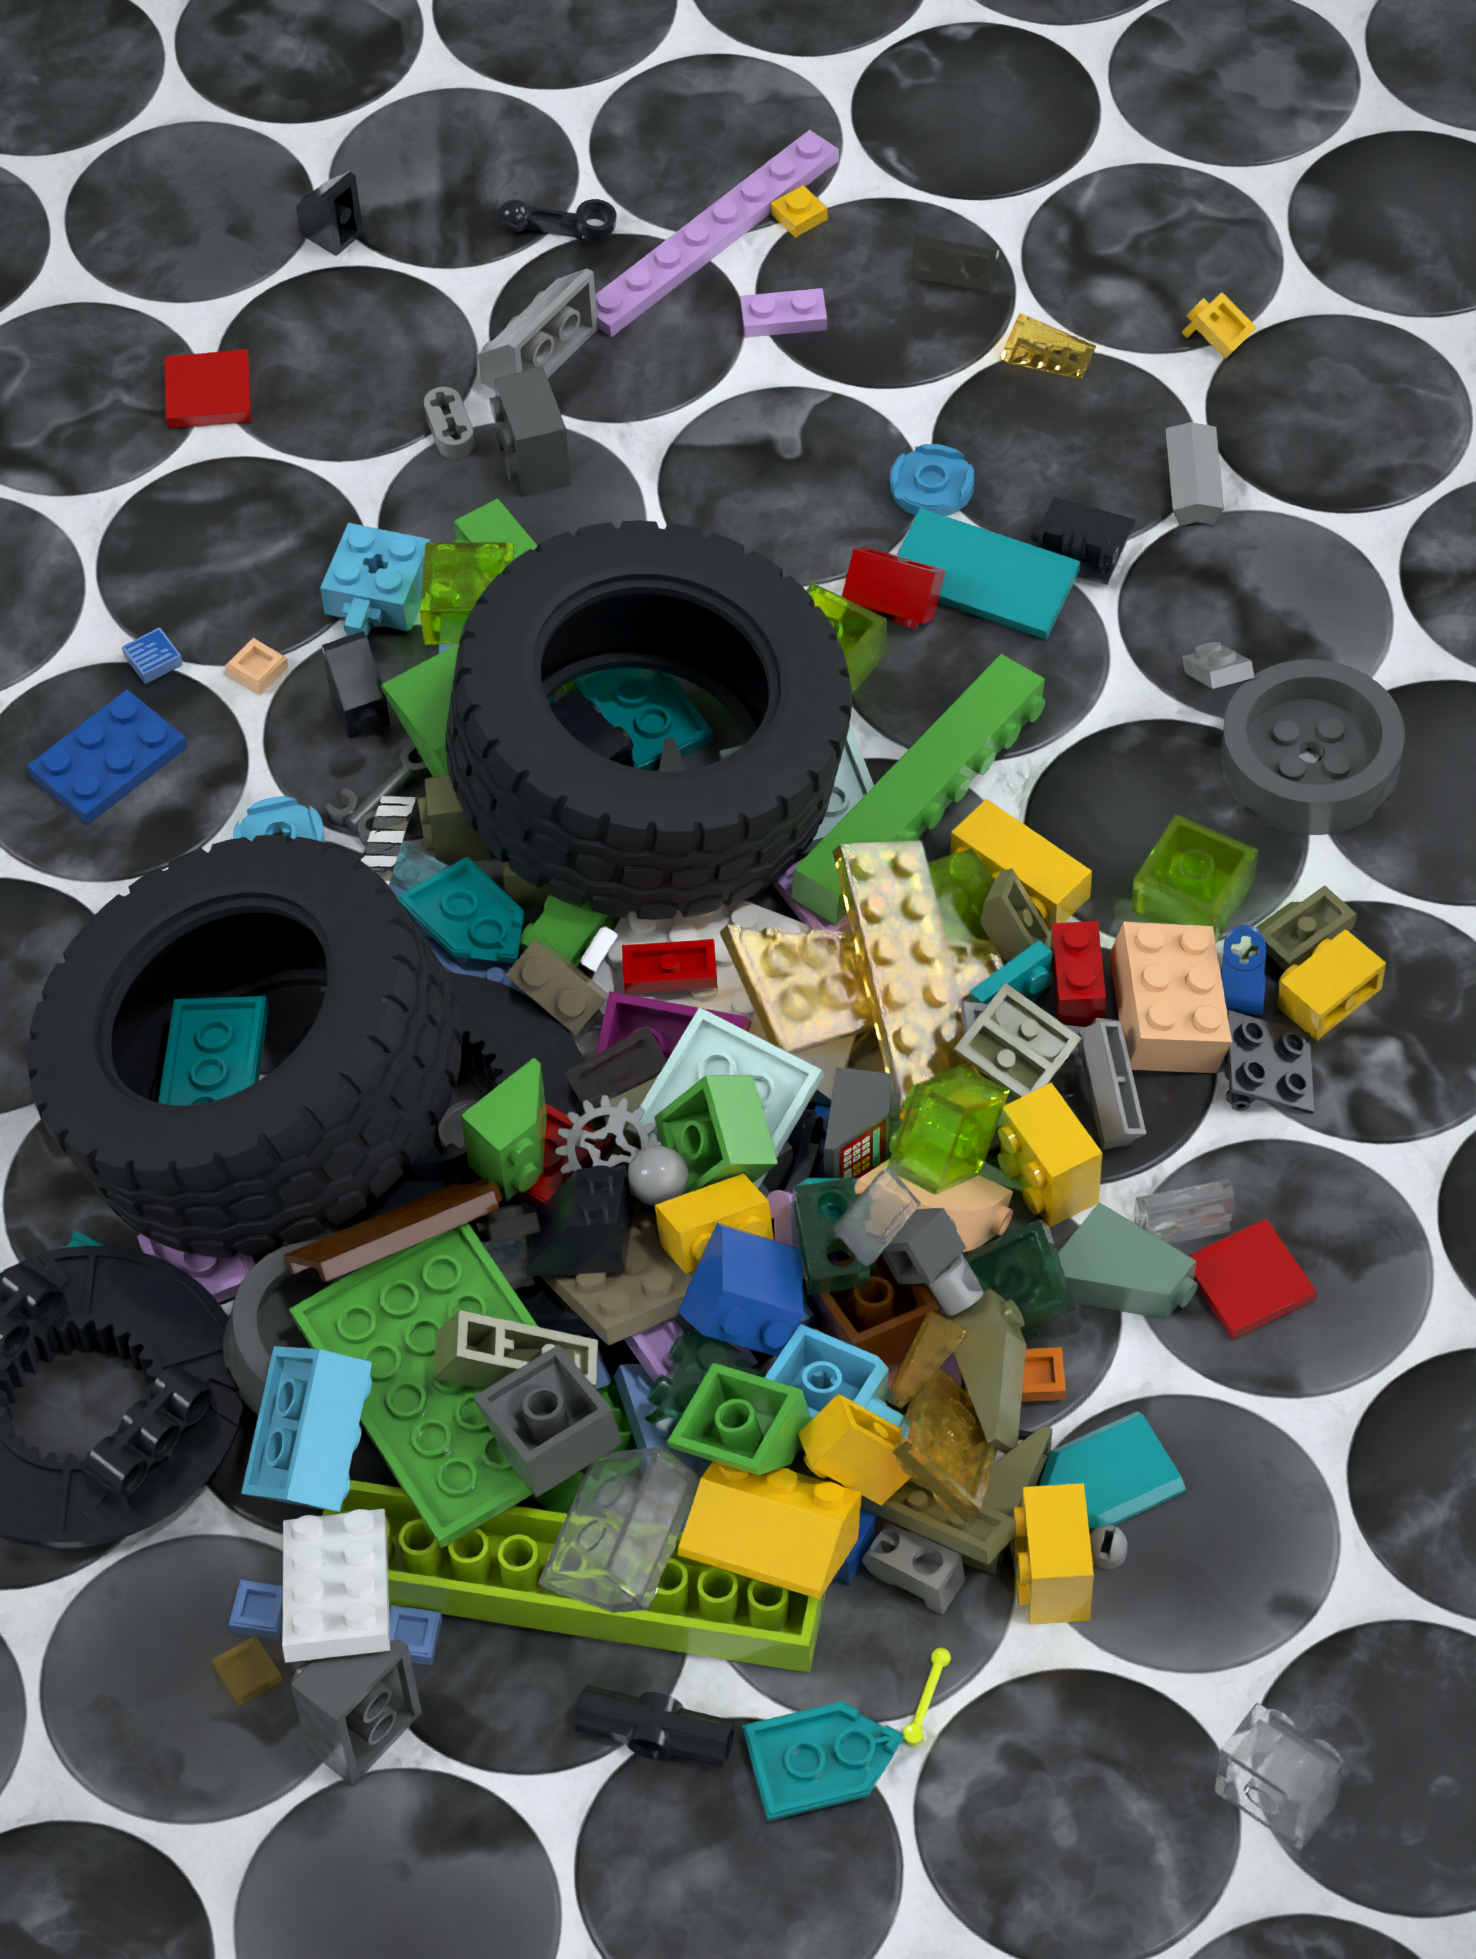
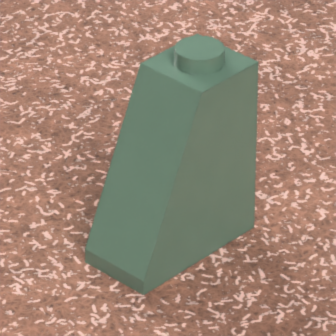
[1043,1202,1198,1319]

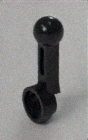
[498,199,617,240]
[772,1108,824,1235]

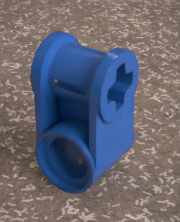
[1220,924,1266,1016]

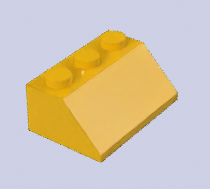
[678,1461,862,1599]

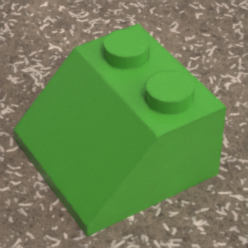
[461,1058,547,1201]
[654,1075,778,1195]
[667,1363,812,1475]

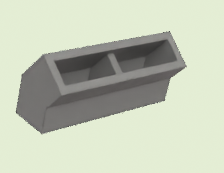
[1166,422,1224,526]
[1078,1021,1146,1150]

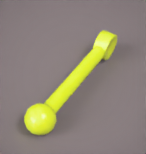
[903,1647,951,1746]

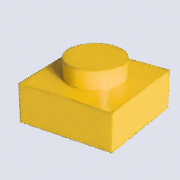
[771,185,828,238]

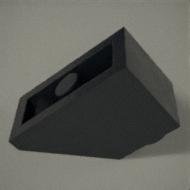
[296,172,364,256]
[322,631,390,738]

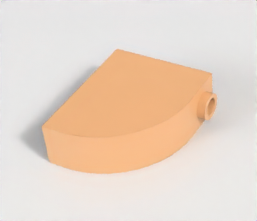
[842,1144,1014,1252]

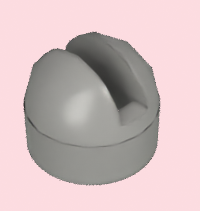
[1090,1525,1128,1569]

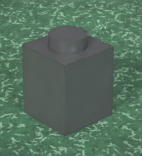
[876,1208,966,1284]

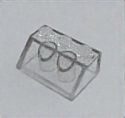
[538,1446,701,1613]

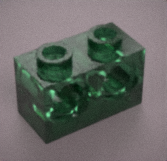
[791,1177,877,1295]

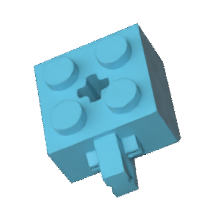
[320,523,435,637]
[764,1324,905,1452]

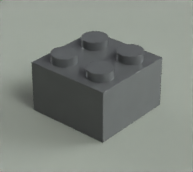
[489,367,571,497]

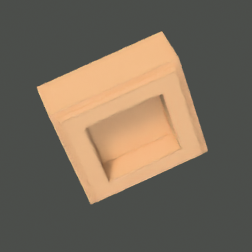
[225,638,288,695]

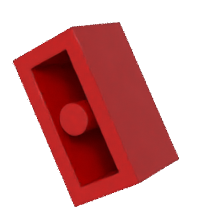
[840,547,946,628]
[1050,921,1106,1027]

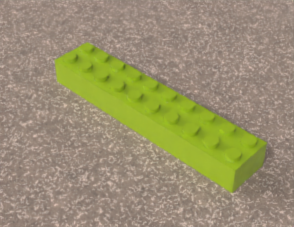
[322,1480,827,1673]

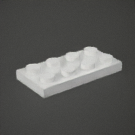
[282,1509,390,1663]

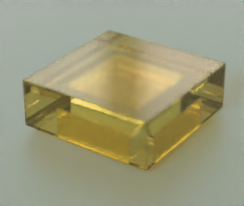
[211,1635,282,1707]

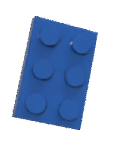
[27,689,188,826]

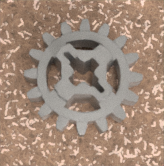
[556,1095,661,1196]

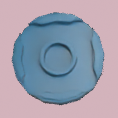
[890,444,974,516]

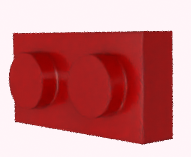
[622,939,718,994]

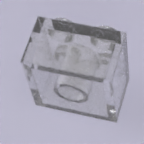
[1215,1702,1345,1851]

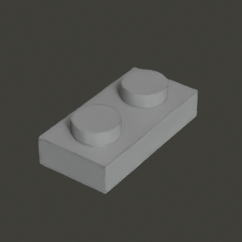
[1182,642,1255,689]

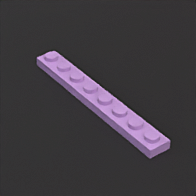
[595,130,839,337]

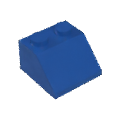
[678,1223,803,1357]

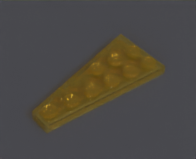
[719,925,1004,1055]

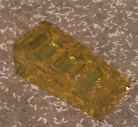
[1000,313,1096,380]
[885,1311,970,1408]

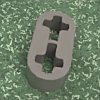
[424,387,475,459]

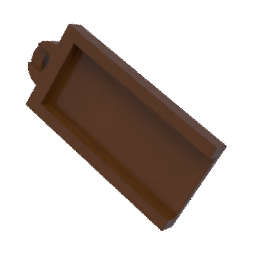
[284,1179,502,1282]

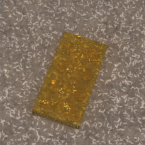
[893,1361,998,1523]

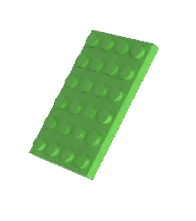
[289,1222,538,1548]

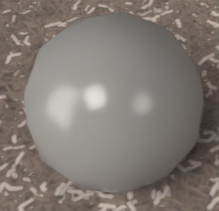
[627,1145,689,1206]

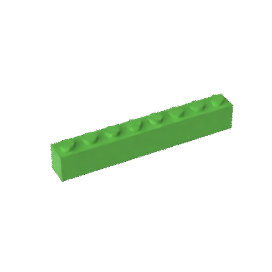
[791,654,1045,925]

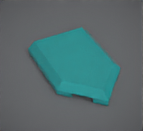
[396,856,524,963]
[1039,1411,1186,1532]
[742,1701,905,1821]

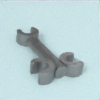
[325,744,431,846]

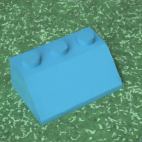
[241,1346,372,1512]

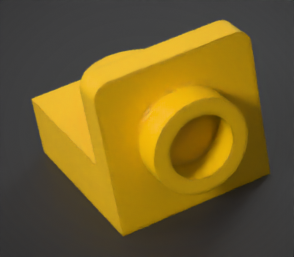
[1181,292,1257,359]

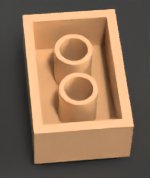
[1109,922,1232,1073]

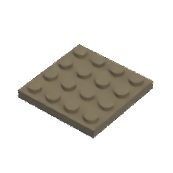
[514,1195,696,1346]

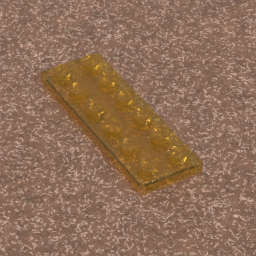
[832,841,986,1113]

